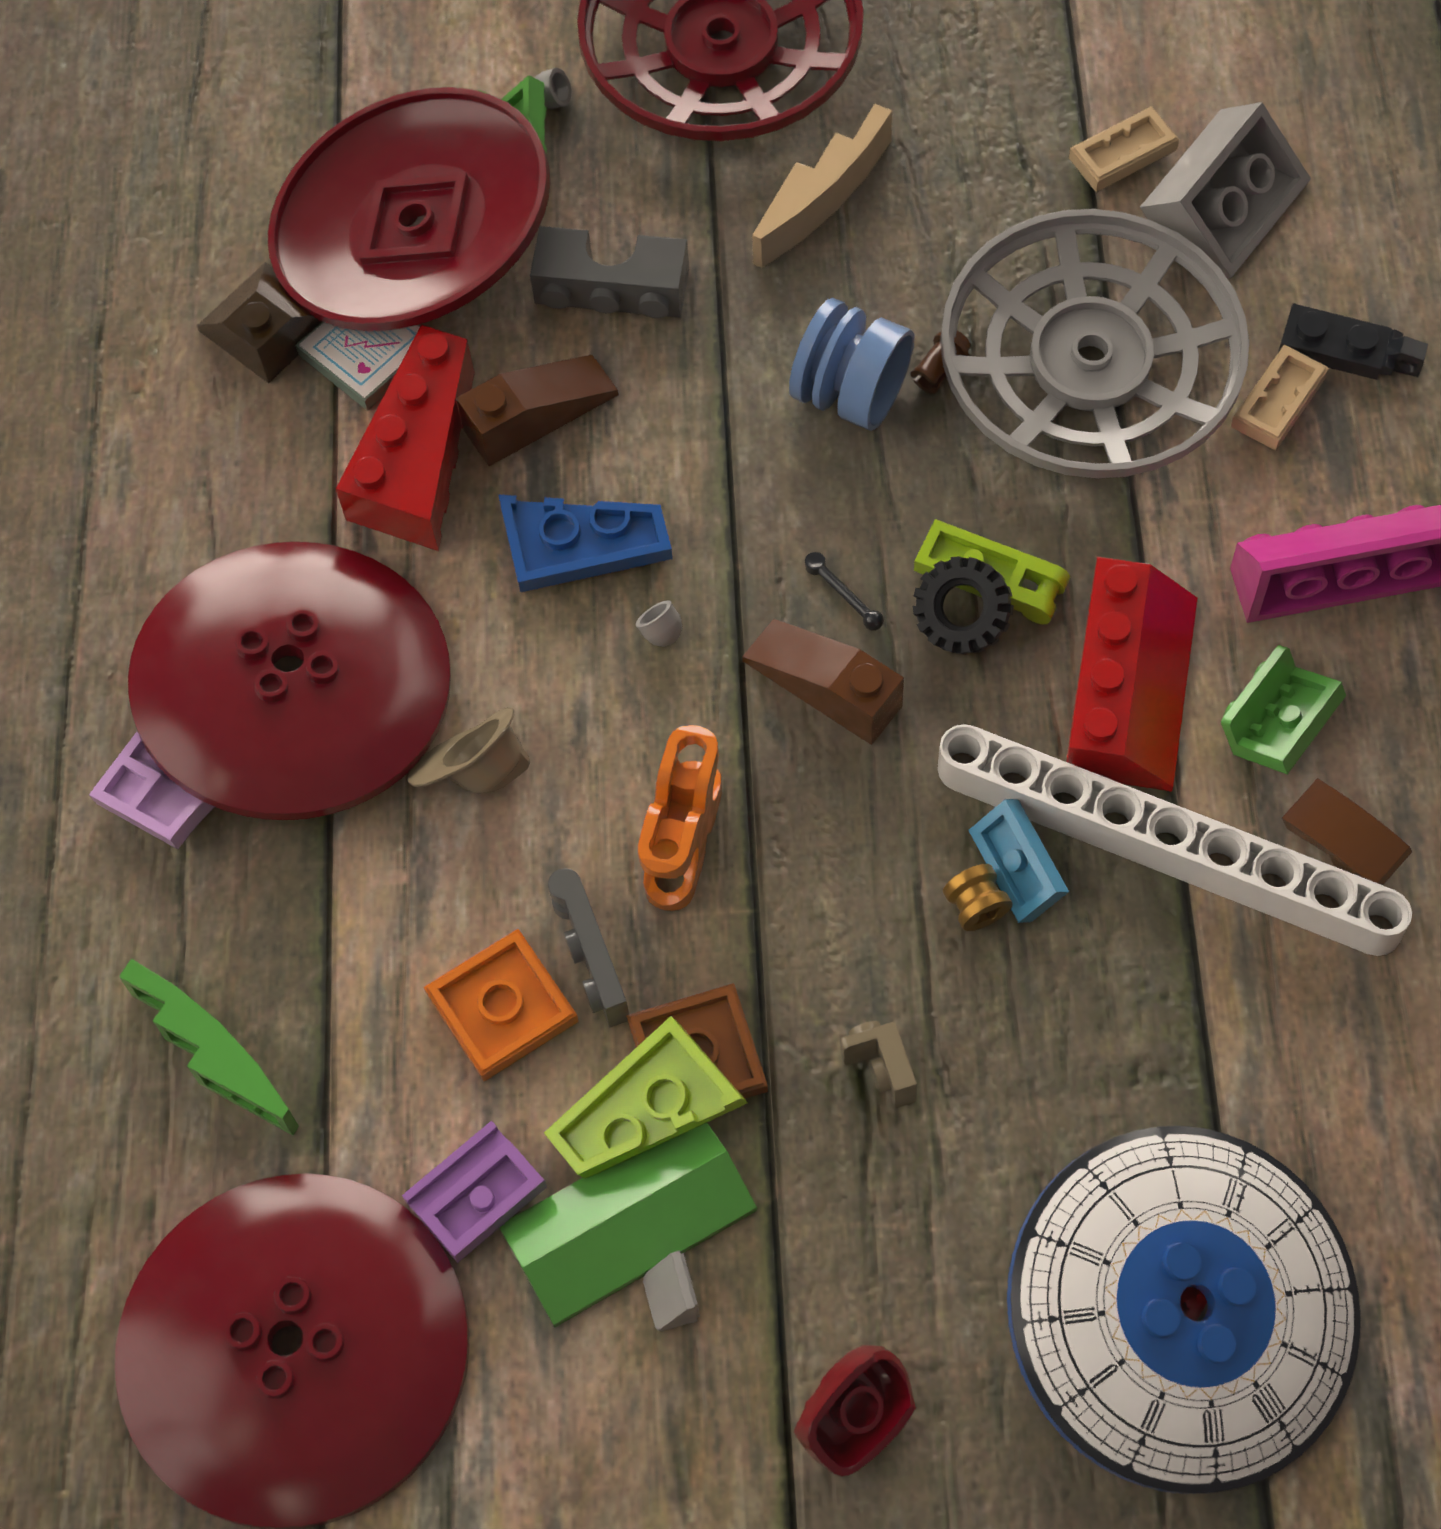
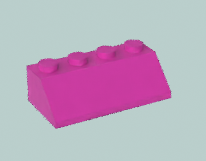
[1230,505,1441,623]

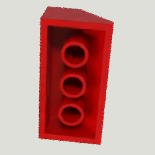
[1066,557,1198,792]

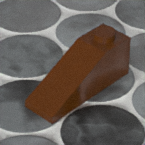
[456,354,619,467]
[742,619,904,745]

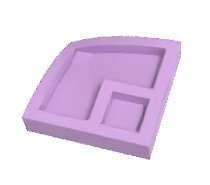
[89,732,214,849]

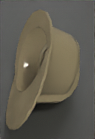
[408,707,530,794]

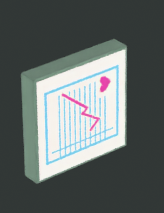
[295,321,421,411]

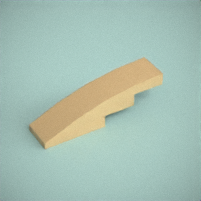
[752,104,892,268]

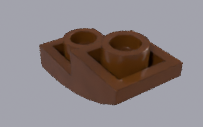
[1282,778,1412,885]

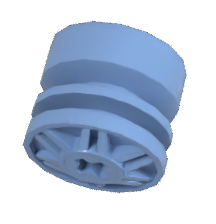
[789,298,915,431]

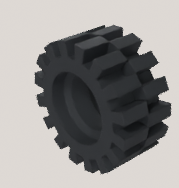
[912,556,1014,655]

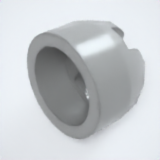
[534,68,572,109]
[636,600,682,647]

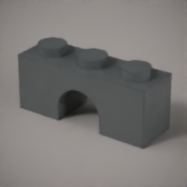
[530,226,689,318]

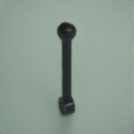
[805,552,884,631]

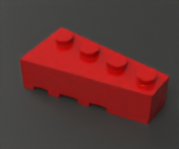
[335,325,475,551]

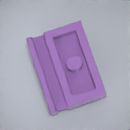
[402,1121,547,1263]

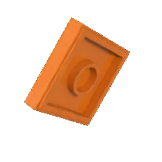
[423,929,579,1082]

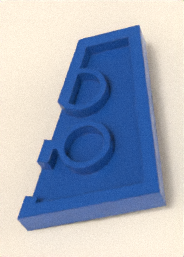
[498,494,673,593]

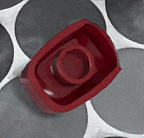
[794,1345,916,1476]

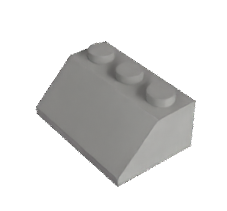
[1140,102,1311,278]

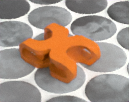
[638,725,722,911]

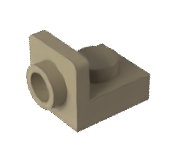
[840,1021,917,1108]

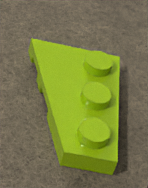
[544,1016,748,1179]

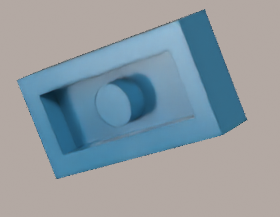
[968,799,1069,923]

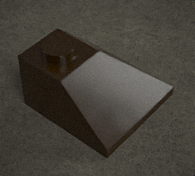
[197,262,322,384]

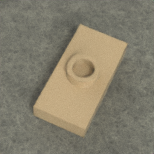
[1069,106,1179,192]
[1231,345,1329,451]

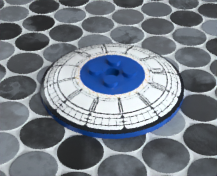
[1007,1126,1361,1494]

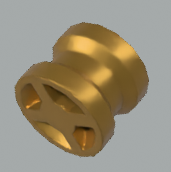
[943,864,1013,931]

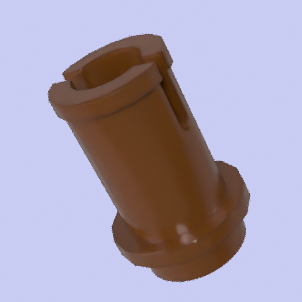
[910,330,971,394]

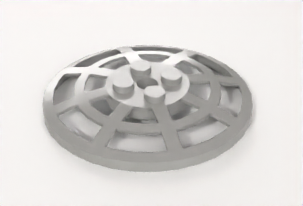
[940,209,1249,478]

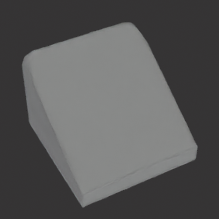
[643,1250,700,1331]

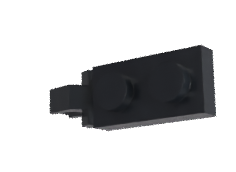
[1278,303,1428,380]

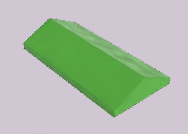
[499,1123,757,1328]

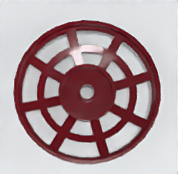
[577,0,864,141]

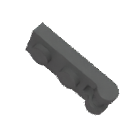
[548,868,629,1028]

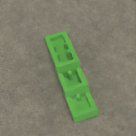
[119,958,299,1135]

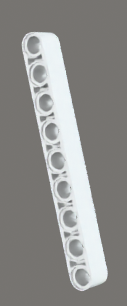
[938,724,1412,956]

